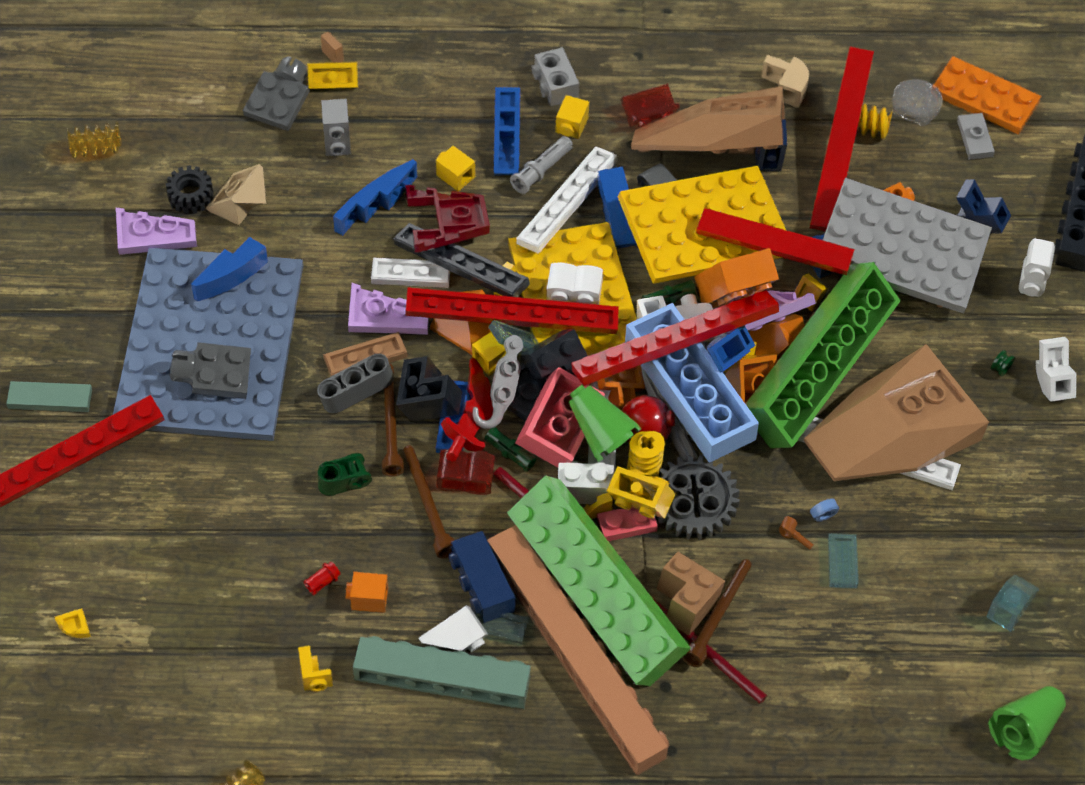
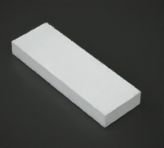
[371,258,450,288]

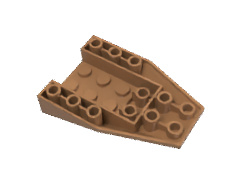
[631,86,785,154]
[804,344,989,481]

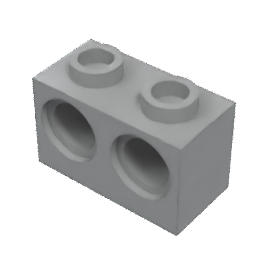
[532,47,579,106]
[321,99,351,156]

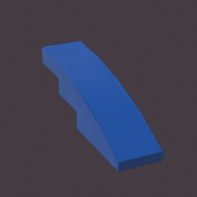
[494,87,520,175]
[333,159,417,236]

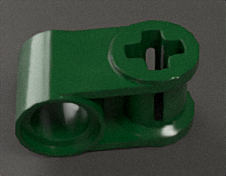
[317,453,372,496]

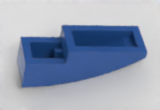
[597,167,637,249]
[191,237,268,301]
[707,325,755,373]

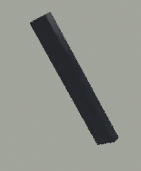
[393,223,530,297]

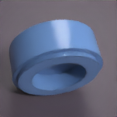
[810,499,839,522]

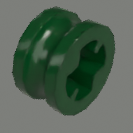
[990,350,1015,377]

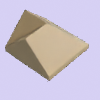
[206,164,266,225]

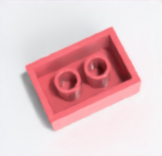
[515,367,605,468]

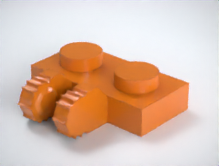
[597,365,645,410]

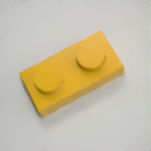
[307,62,358,89]

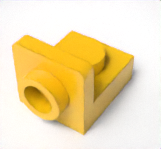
[298,646,333,692]

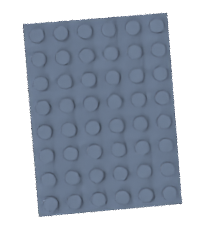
[113,248,303,441]

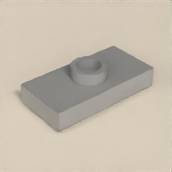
[957,113,995,160]

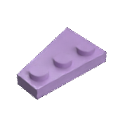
[116,208,197,255]
[348,283,429,334]

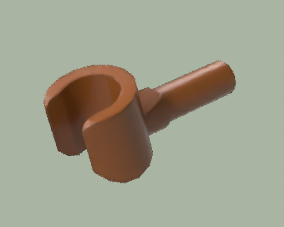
[779,516,814,550]

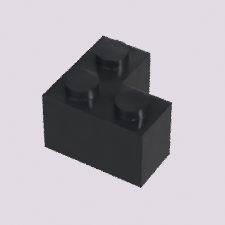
[519,329,588,378]
[396,356,462,422]

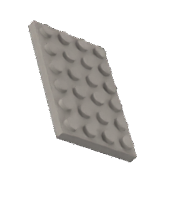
[823,178,992,314]

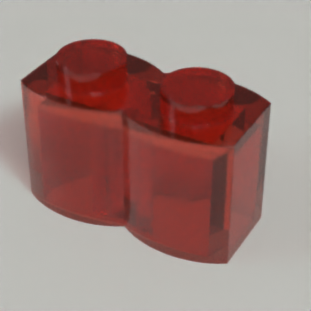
[437,448,495,495]

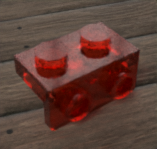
[620,84,680,128]

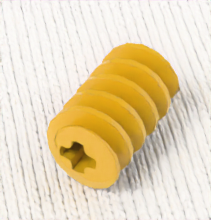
[857,103,893,140]
[627,431,665,478]

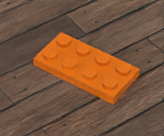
[930,56,1041,135]

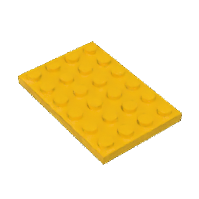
[618,165,786,284]
[508,222,637,356]

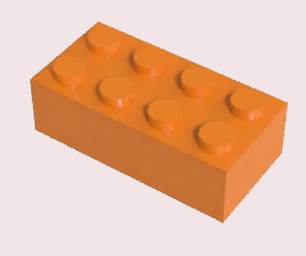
[694,248,779,309]

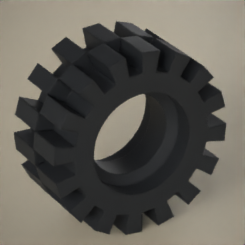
[166,166,214,214]

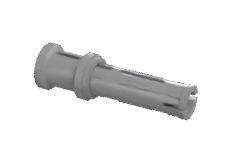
[510,136,573,194]

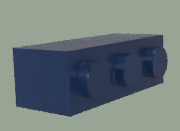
[448,531,515,623]

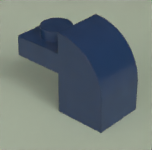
[956,179,1011,234]

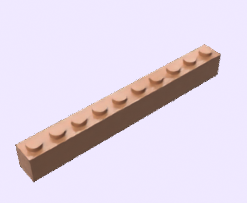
[487,525,669,775]

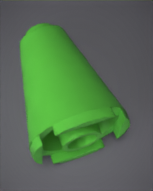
[569,384,641,463]
[989,686,1066,760]

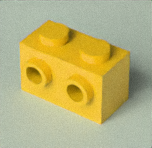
[606,466,676,519]

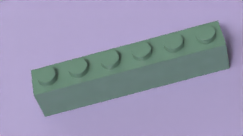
[353,636,531,709]

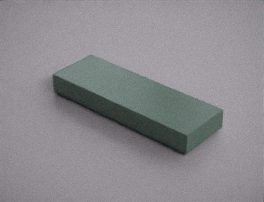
[6,381,92,412]

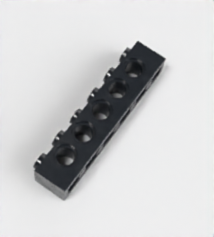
[1054,134,1085,272]

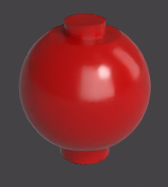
[622,395,675,443]

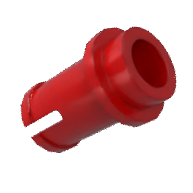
[303,561,341,596]

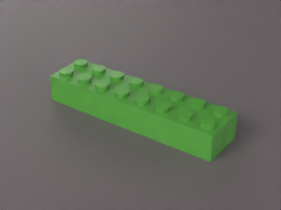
[746,262,900,448]
[507,475,691,686]

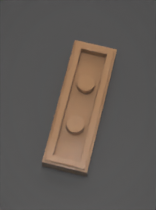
[323,332,408,377]

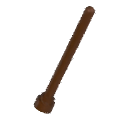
[382,364,404,477]
[403,445,455,558]
[682,559,752,668]

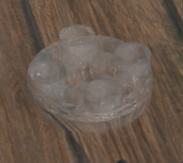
[892,79,942,126]

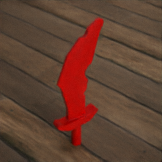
[441,357,493,461]

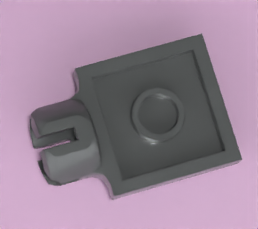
[243,57,310,131]
[170,342,251,399]

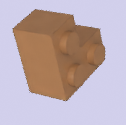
[657,552,725,635]

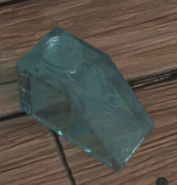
[987,574,1039,632]

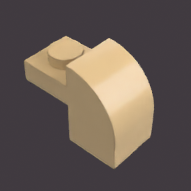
[761,55,809,108]

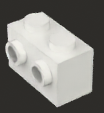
[558,461,614,504]

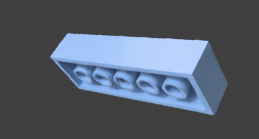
[625,303,759,463]

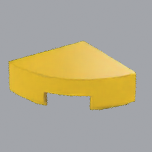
[584,492,612,519]
[55,608,91,638]

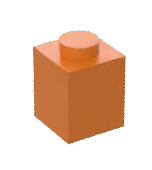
[346,572,388,613]

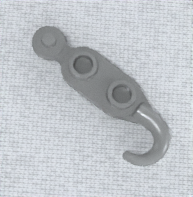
[472,335,523,429]

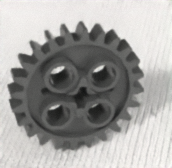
[658,455,740,540]

